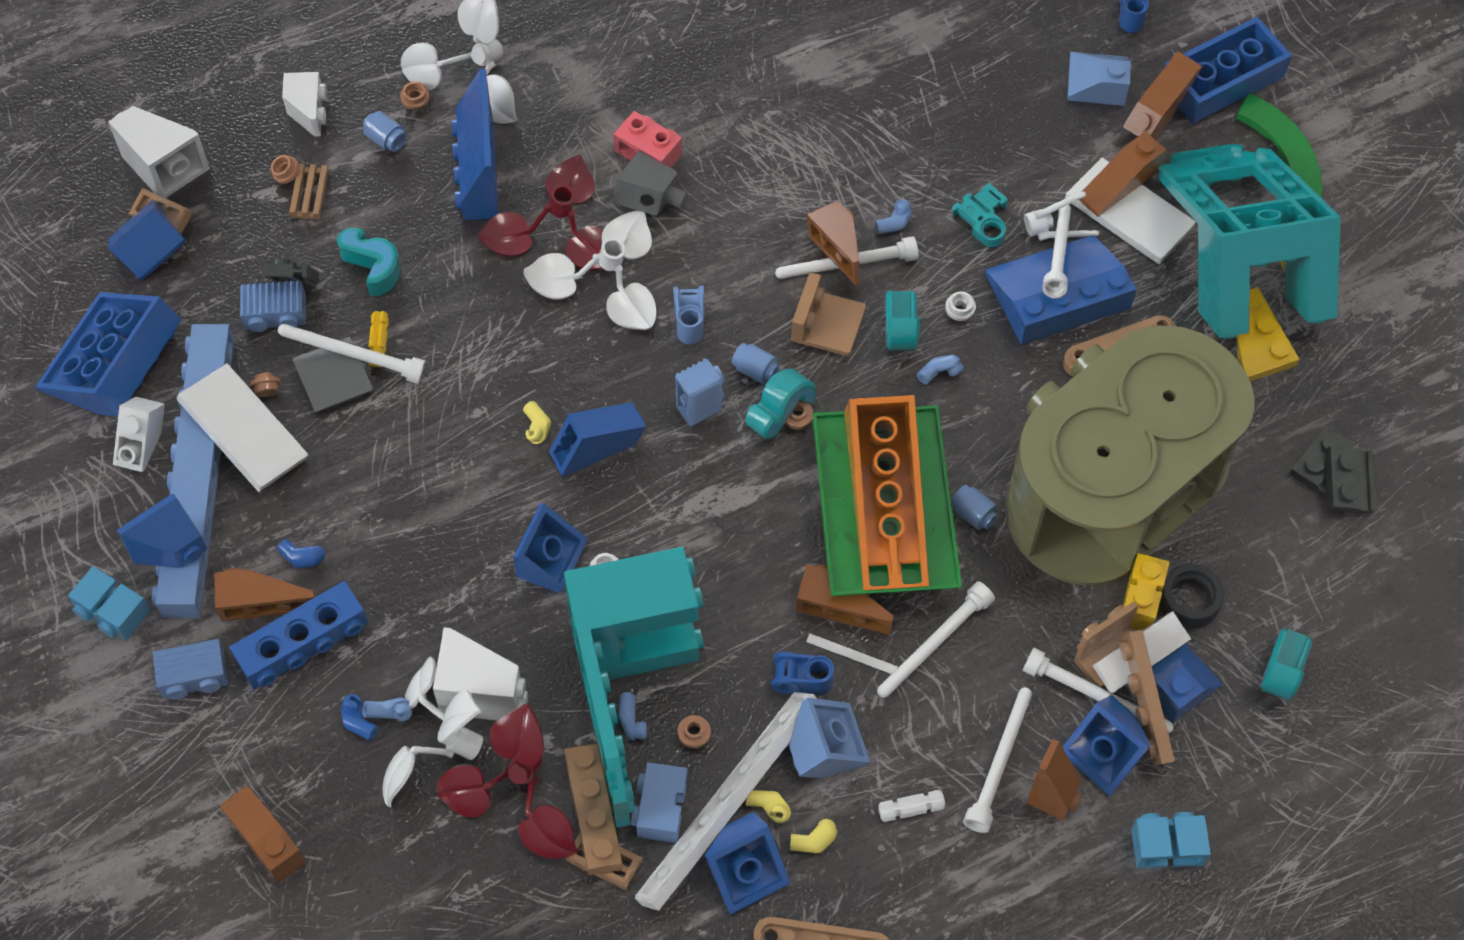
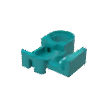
[952,183,1008,247]

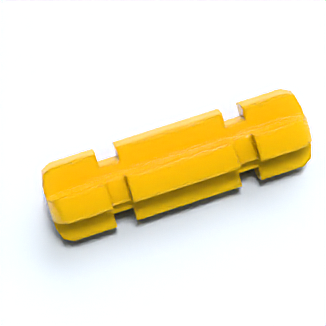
[368,311,389,368]

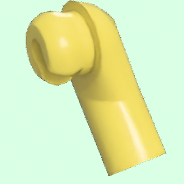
[523,401,551,444]
[746,790,791,824]
[790,819,837,853]

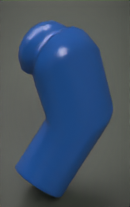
[276,539,326,569]
[341,694,378,741]

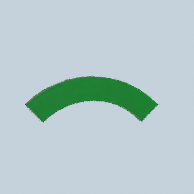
[1236,93,1322,198]

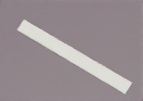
[806,634,898,674]

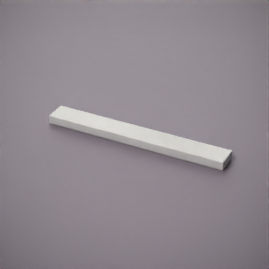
[635,692,817,911]

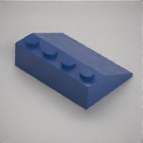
[451,69,499,220]
[985,235,1137,345]
[35,292,181,417]

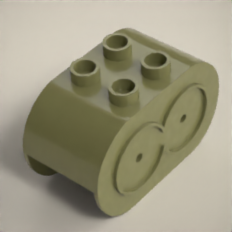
[1005,326,1255,586]

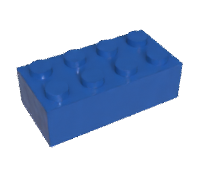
[1163,17,1292,124]

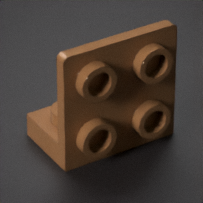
[791,272,866,356]
[1074,602,1138,688]

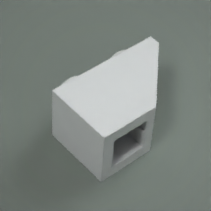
[282,72,327,137]
[113,397,165,472]

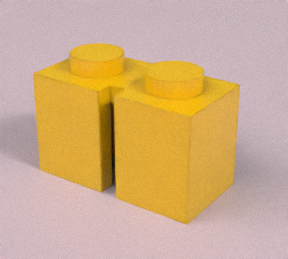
[1123,553,1169,631]

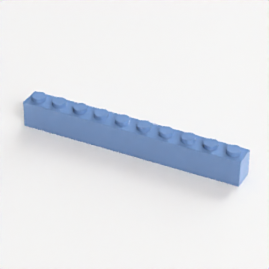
[152,324,234,618]

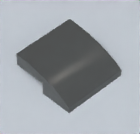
[292,337,373,414]

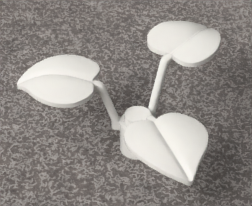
[401,0,517,124]
[524,210,656,330]
[383,656,483,807]

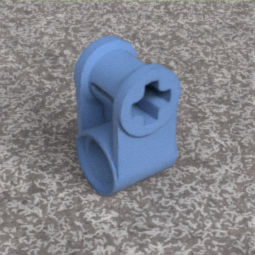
[673,286,705,344]

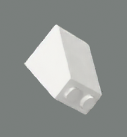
[108,106,210,198]
[433,628,528,720]

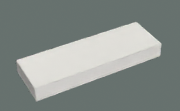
[1092,612,1191,693]

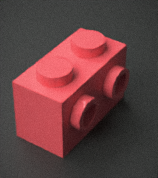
[614,111,682,168]

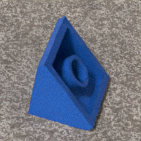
[109,199,186,281]
[513,503,588,593]

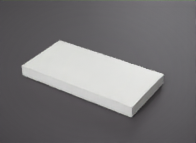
[1065,158,1196,265]
[177,363,309,492]

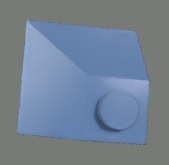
[1067,51,1131,106]
[789,698,871,778]

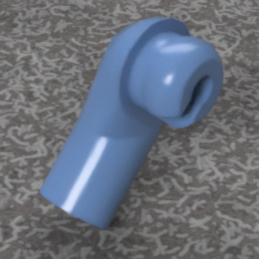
[875,199,912,235]
[917,354,963,385]
[618,692,647,741]
[362,697,412,721]

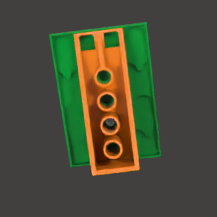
[812,395,962,597]

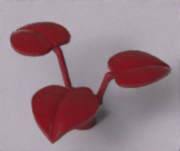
[478,154,603,270]
[436,703,577,859]

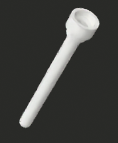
[1042,205,1071,298]
[775,236,918,279]
[278,324,425,384]
[877,582,995,698]
[1022,648,1173,734]
[963,687,1032,833]

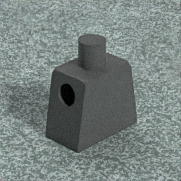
[612,151,688,215]

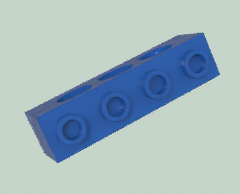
[229,581,368,690]

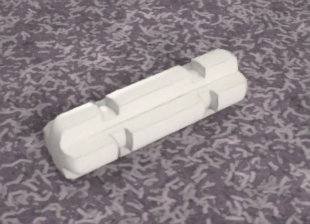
[878,790,945,822]

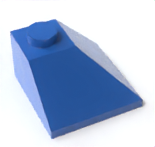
[117,493,208,568]
[1152,643,1223,723]
[1063,695,1151,796]
[705,811,791,915]

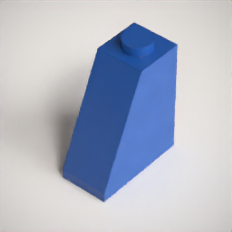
[549,402,646,476]

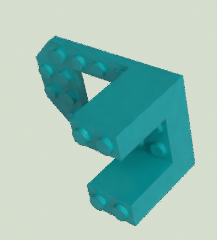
[1158,144,1341,339]
[563,546,704,828]

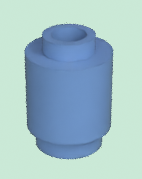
[363,111,407,152]
[732,343,779,384]
[951,485,999,530]

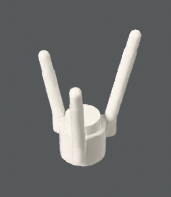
[1024,191,1099,241]

